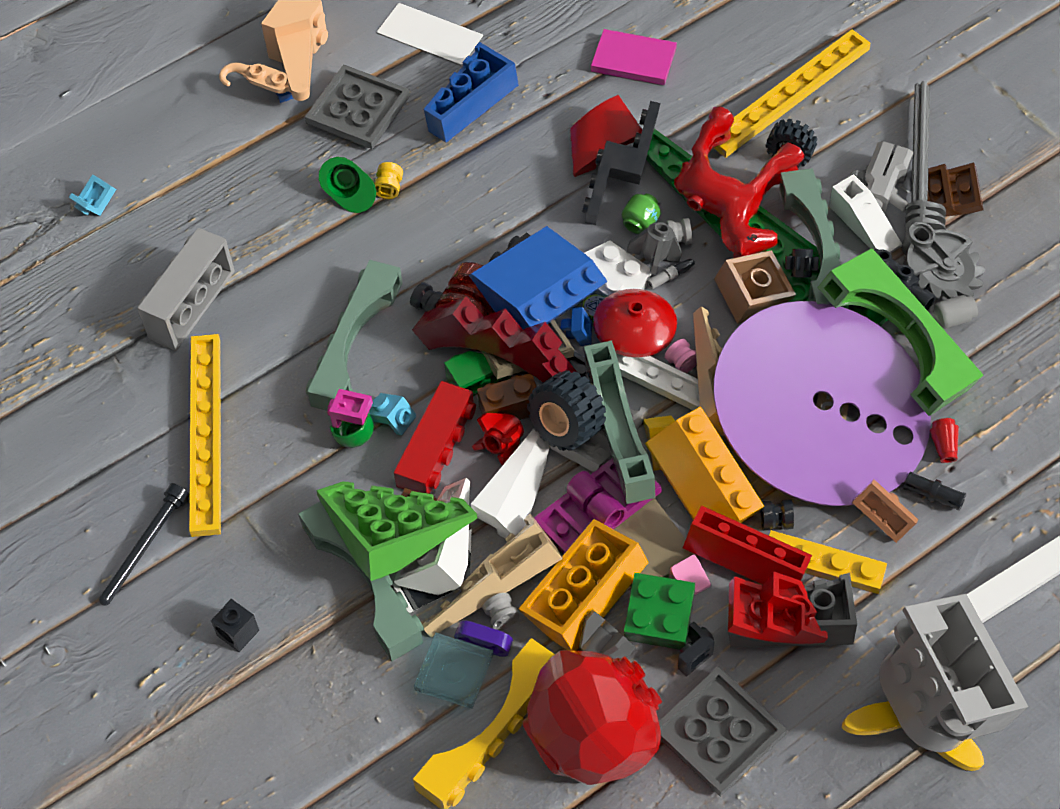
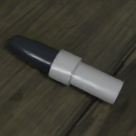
[647,259,695,289]

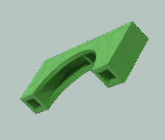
[817,248,984,416]

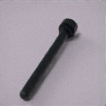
[99,483,190,606]

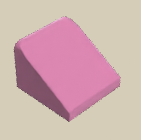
[669,555,711,596]

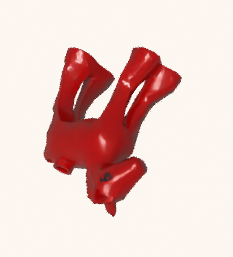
[674,106,804,258]

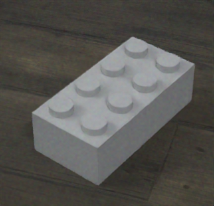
[137,227,235,351]

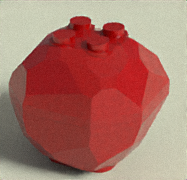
[522,650,662,785]

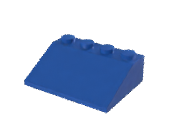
[469,226,608,329]

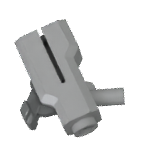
[849,141,913,212]

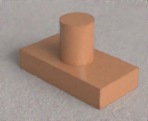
[852,479,918,543]

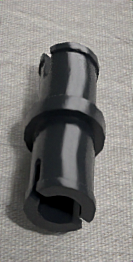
[903,471,966,511]

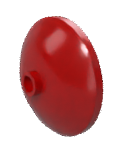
[593,289,677,357]

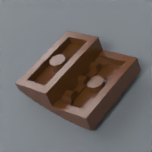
[927,162,984,216]

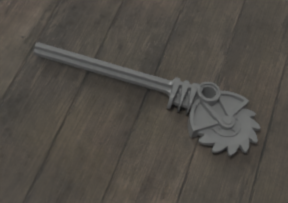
[901,81,985,300]

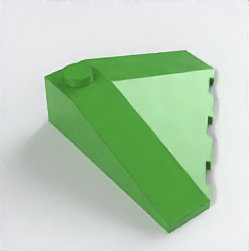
[316,481,477,581]

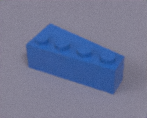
[424,42,519,143]

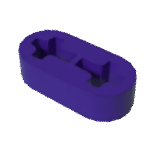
[454,621,514,657]

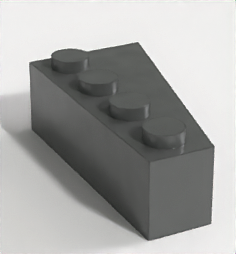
[729,573,857,647]

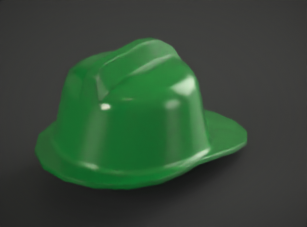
[318,157,376,213]

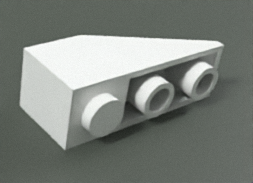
[829,174,902,253]

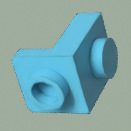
[69,174,117,216]
[369,393,416,435]

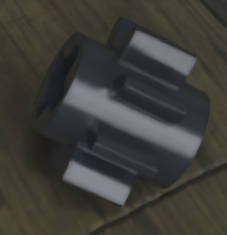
[785,248,819,278]

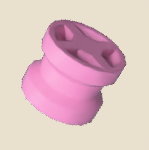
[665,339,697,373]

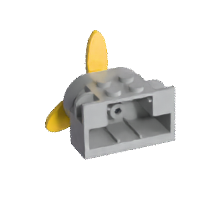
[842,594,1028,771]

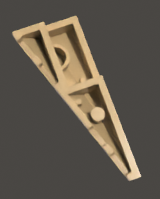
[693,306,725,436]
[422,514,563,637]

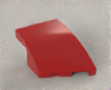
[570,95,643,177]
[728,572,828,644]

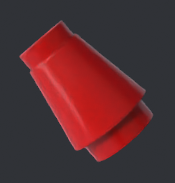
[930,418,959,463]

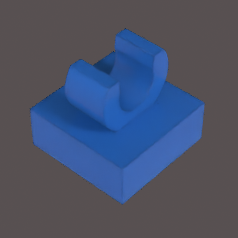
[560,307,592,346]

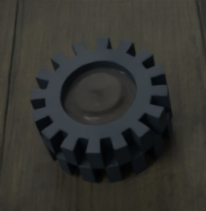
[765,119,817,168]

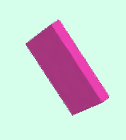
[591,29,677,85]

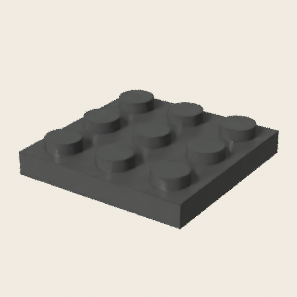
[305,64,410,149]
[659,666,787,797]

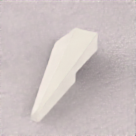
[471,429,550,538]

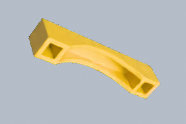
[413,638,555,809]

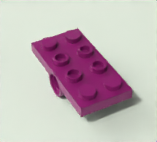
[534,458,662,554]

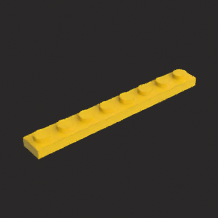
[714,29,871,158]
[189,334,221,537]

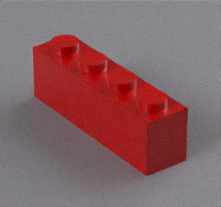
[394,381,476,494]
[683,505,812,584]

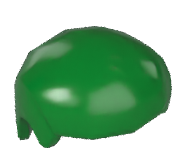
[330,413,374,448]

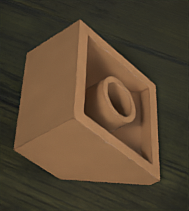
[714,250,796,324]

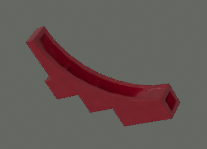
[412,296,581,382]

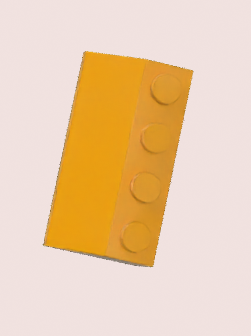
[645,406,764,523]
[519,519,649,651]

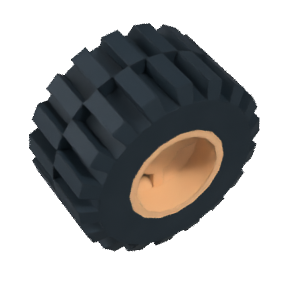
[527,371,606,451]

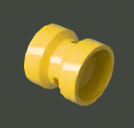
[374,162,403,199]

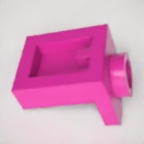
[327,389,373,428]

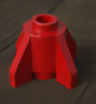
[472,413,524,466]

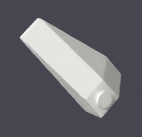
[394,478,470,595]

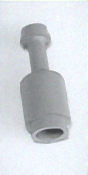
[930,295,978,329]

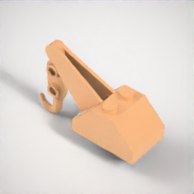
[219,0,328,101]

